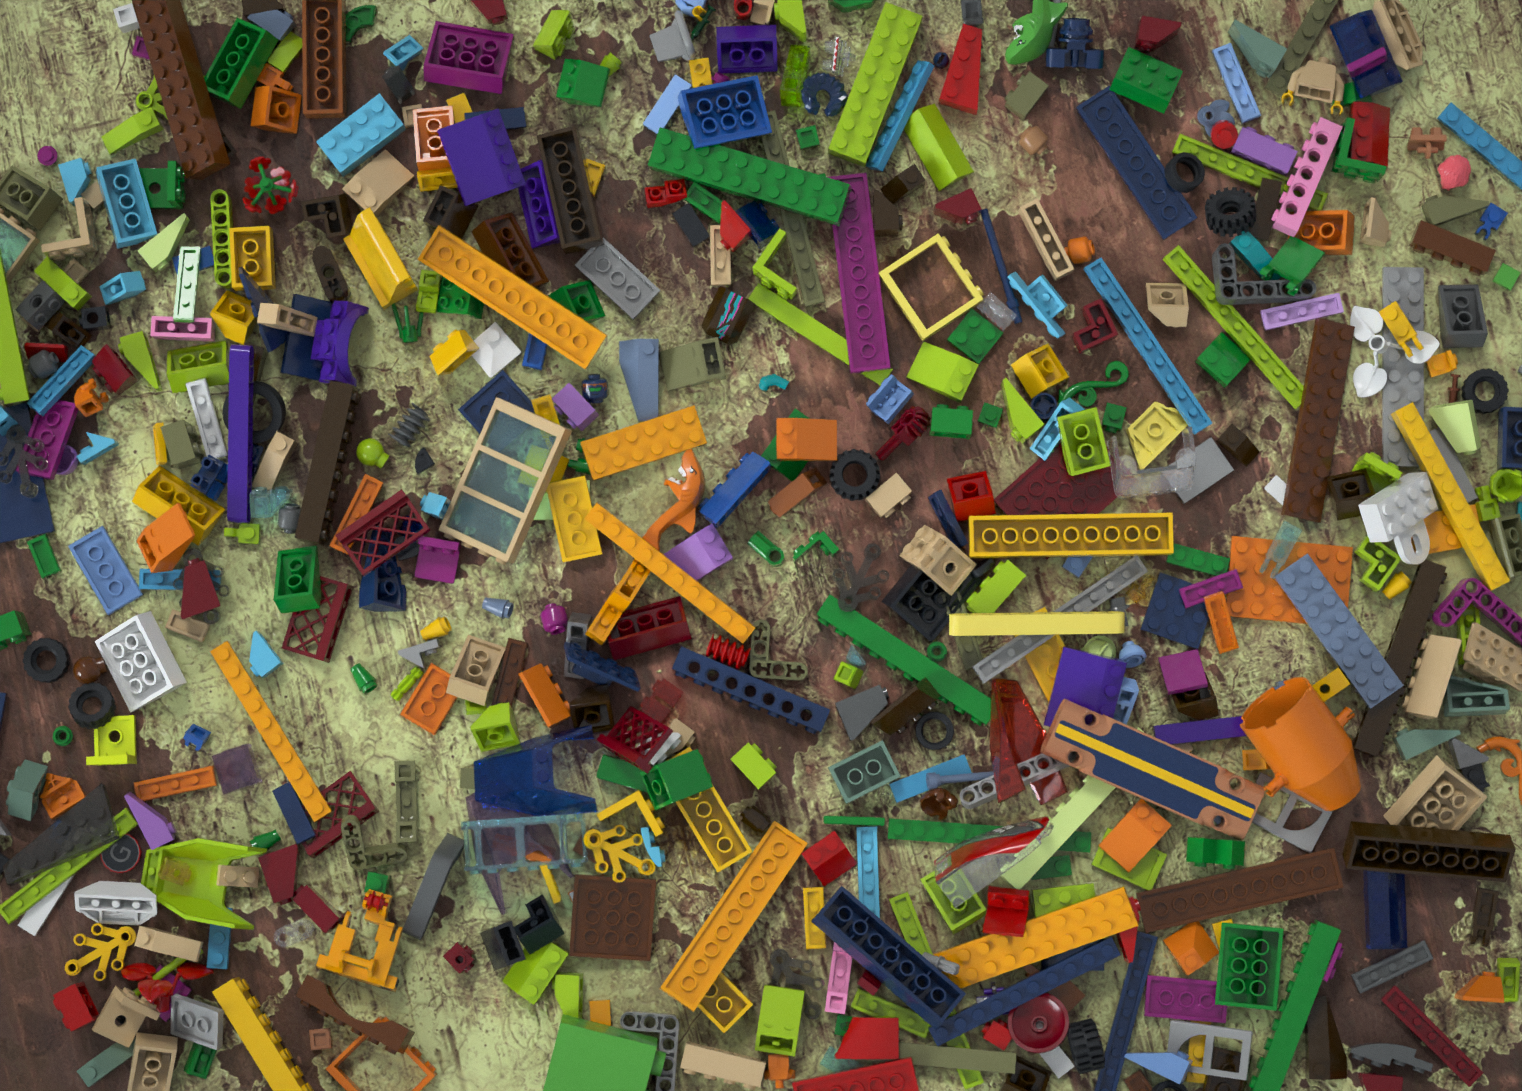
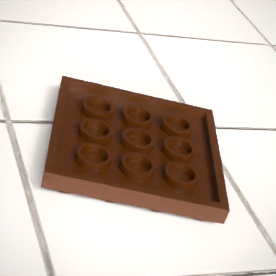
[569,874,656,961]

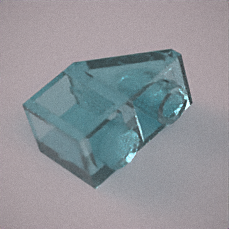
[249,486,293,518]

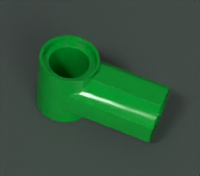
[747,531,785,567]

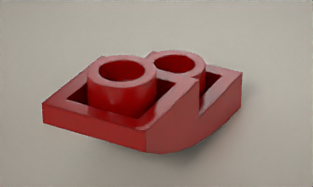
[644,179,687,208]

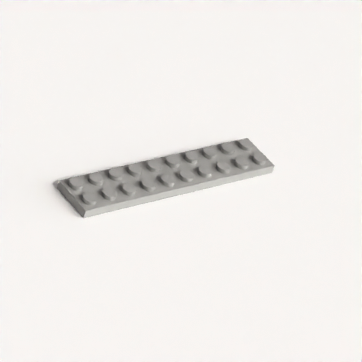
[1382,267,1424,467]

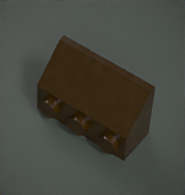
[870,677,941,736]

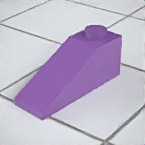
[124,792,177,850]

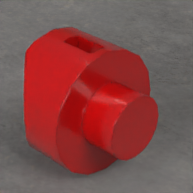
[1210,120,1238,149]

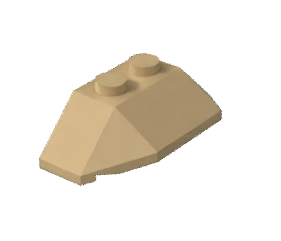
[1370,0,1423,70]

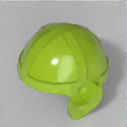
[1489,468,1522,504]

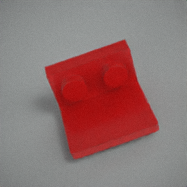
[983,886,1029,937]

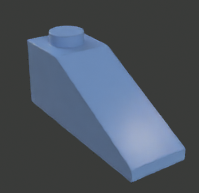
[1124,1050,1193,1084]

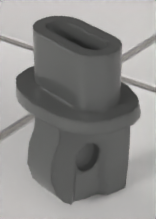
[1109,597,1130,626]

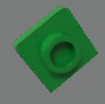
[1101,402,1127,433]

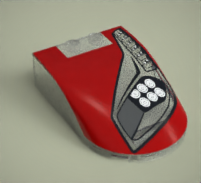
[934,816,1054,908]

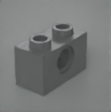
[15,280,66,331]

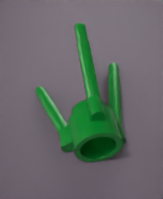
[392,303,424,343]

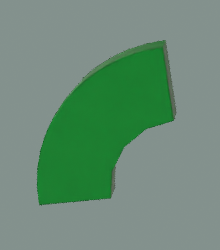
[346,5,377,43]

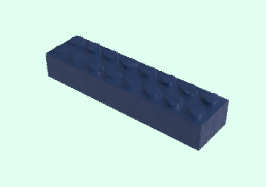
[811,886,966,1029]

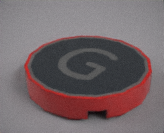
[100,834,142,873]

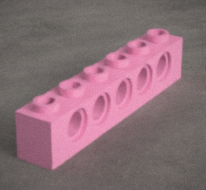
[1271,117,1343,237]

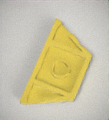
[1126,401,1188,471]

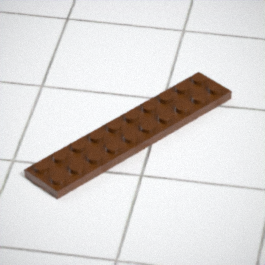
[1281,318,1355,523]
[1136,848,1344,933]

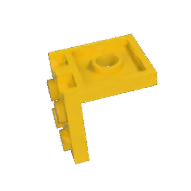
[596,790,665,837]

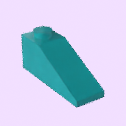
[1229,231,1281,280]

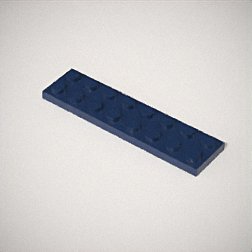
[1076,85,1198,240]

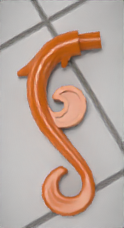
[1476,736,1522,805]

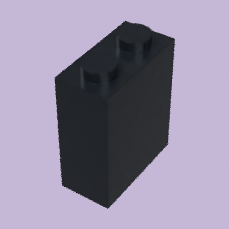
[480,921,526,971]

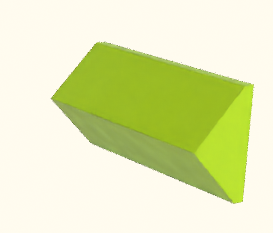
[904,103,974,192]

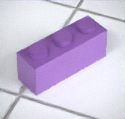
[1230,127,1298,176]

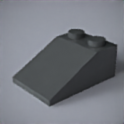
[1438,284,1488,348]

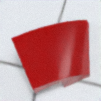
[834,1017,899,1059]

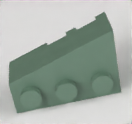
[1443,675,1510,717]

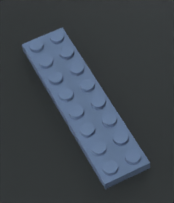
[1274,553,1404,709]

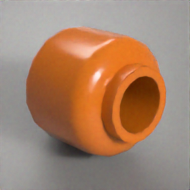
[1064,236,1095,264]

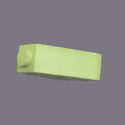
[1428,400,1481,455]

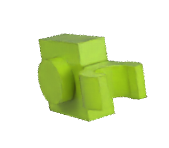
[1475,485,1501,522]
[224,523,260,545]

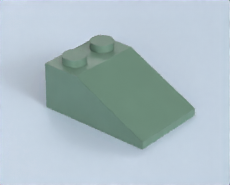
[1228,20,1287,78]

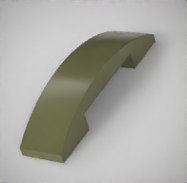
[394,760,418,843]

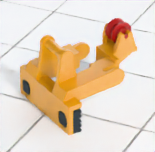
[316,889,403,993]

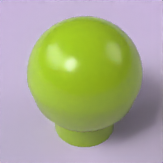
[356,438,390,469]

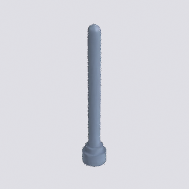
[926,770,1023,789]

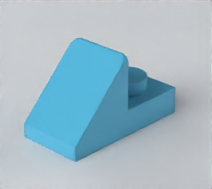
[383,35,423,71]
[77,432,119,465]

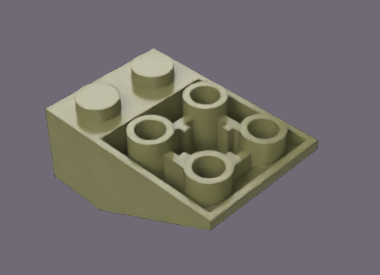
[659,337,726,391]

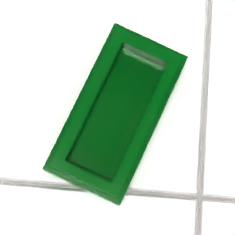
[27,534,62,579]

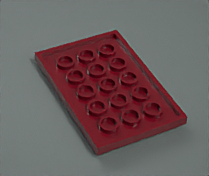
[994,443,1137,560]

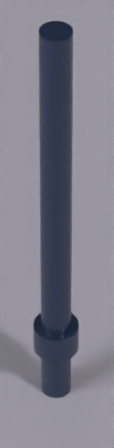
[981,209,1023,324]

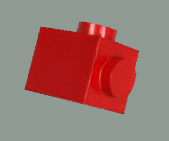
[981,1019,1012,1051]

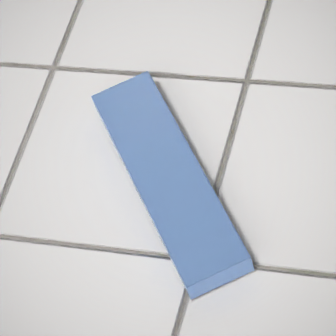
[1212,43,1261,124]

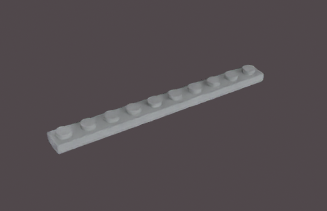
[972,556,1148,684]

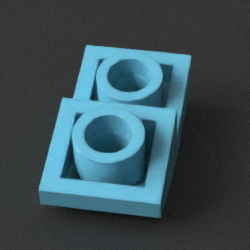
[641,827,666,867]

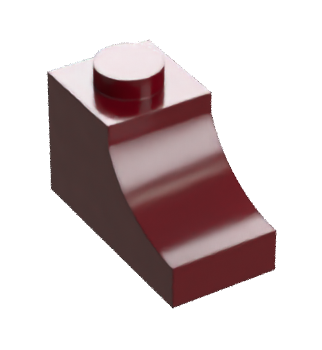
[856,969,882,996]

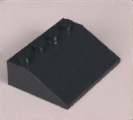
[881,563,982,643]

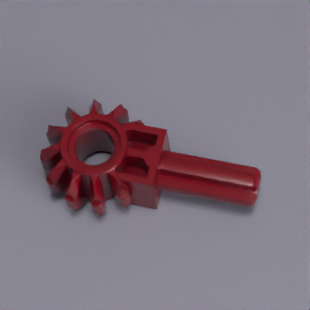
[875,406,931,461]

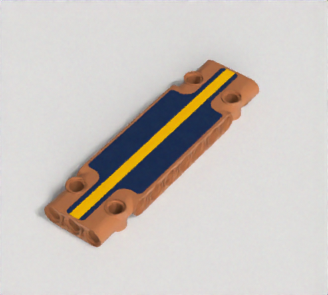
[1040,699,1265,841]

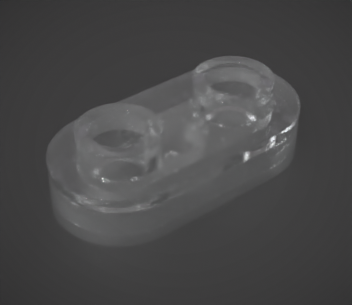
[274,919,314,947]

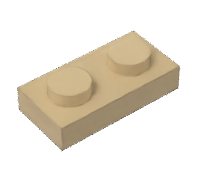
[216,865,259,888]

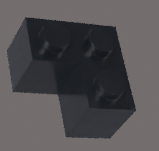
[514,894,565,955]

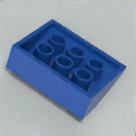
[677,75,772,149]
[699,452,771,529]

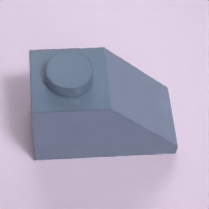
[247,10,296,43]

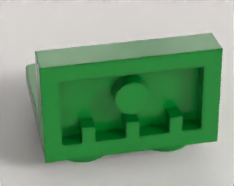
[436,276,484,319]
[792,531,839,563]

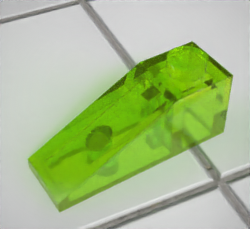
[779,45,810,107]

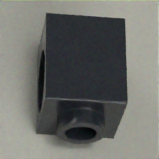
[79,306,111,332]

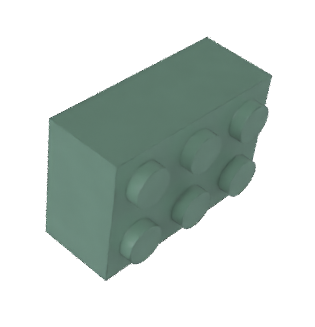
[828,740,901,804]

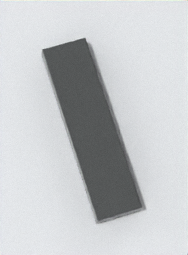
[1351,940,1434,994]

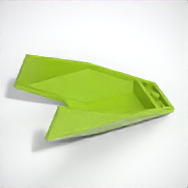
[141,838,267,930]

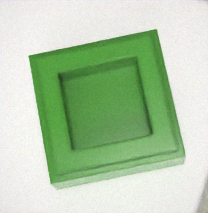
[1492,263,1521,291]

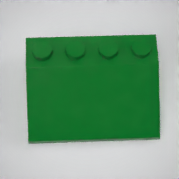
[1215,922,1284,1011]

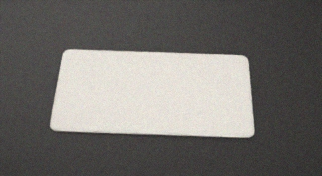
[1264,475,1286,505]

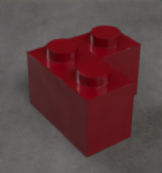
[1071,298,1118,354]

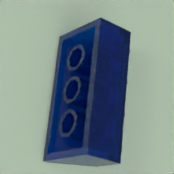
[1329,9,1403,99]
[1363,870,1408,950]

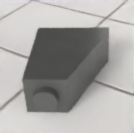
[835,685,890,741]

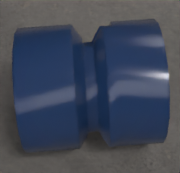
[1030,393,1057,422]

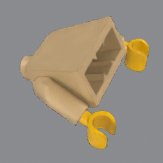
[1281,57,1344,116]

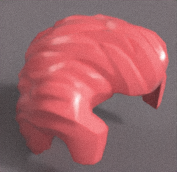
[1437,155,1471,191]

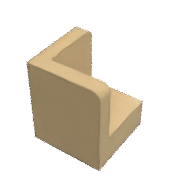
[750,0,775,25]

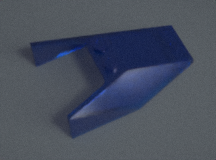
[474,725,598,816]

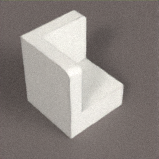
[113,3,140,33]

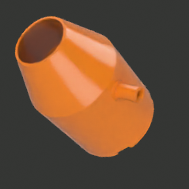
[1240,677,1361,811]

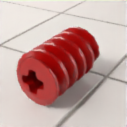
[706,634,751,670]

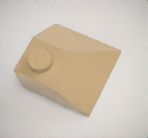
[1359,197,1391,247]
[1146,283,1189,327]

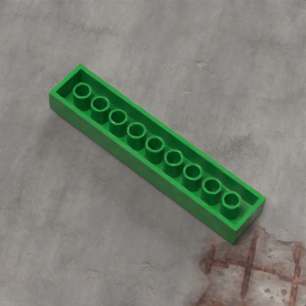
[648,127,852,226]

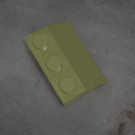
[1489,513,1522,579]

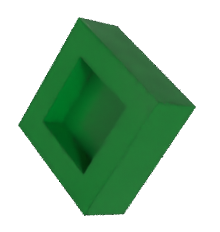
[796,125,820,150]
[977,402,1003,428]

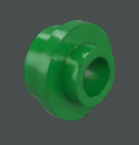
[927,642,947,662]
[53,726,73,746]

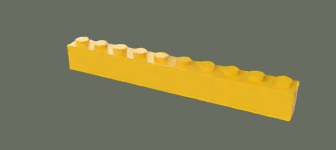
[1391,402,1510,591]

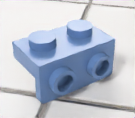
[866,374,914,424]

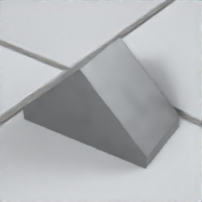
[1448,738,1490,769]

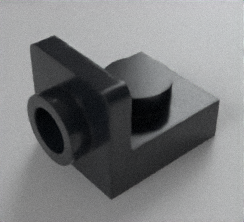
[1460,763,1490,792]

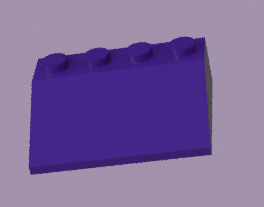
[437,109,526,206]
[1044,646,1127,727]

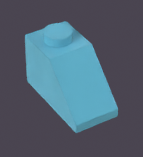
[58,158,92,206]
[99,271,146,305]
[249,631,284,678]

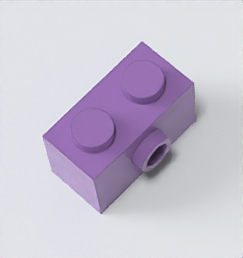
[552,383,599,432]

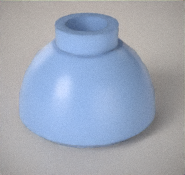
[1119,641,1147,668]

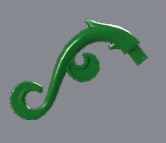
[1058,361,1129,407]

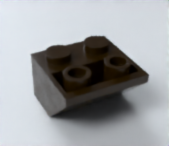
[423,185,478,239]

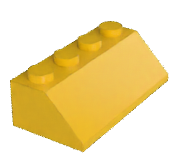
[132,465,226,546]

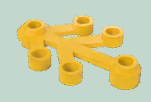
[583,824,655,883]
[65,923,136,981]

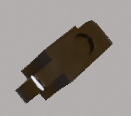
[312,246,351,304]

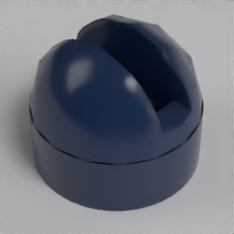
[933,52,949,69]

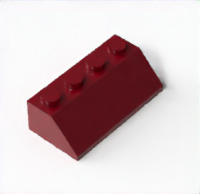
[607,596,692,660]

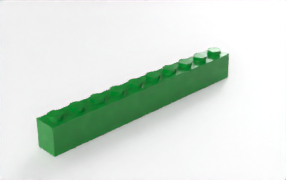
[816,594,1000,726]
[1249,919,1341,1091]

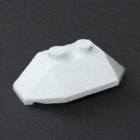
[74,881,157,926]

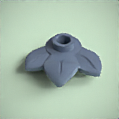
[1197,100,1235,137]

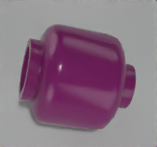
[540,603,568,635]

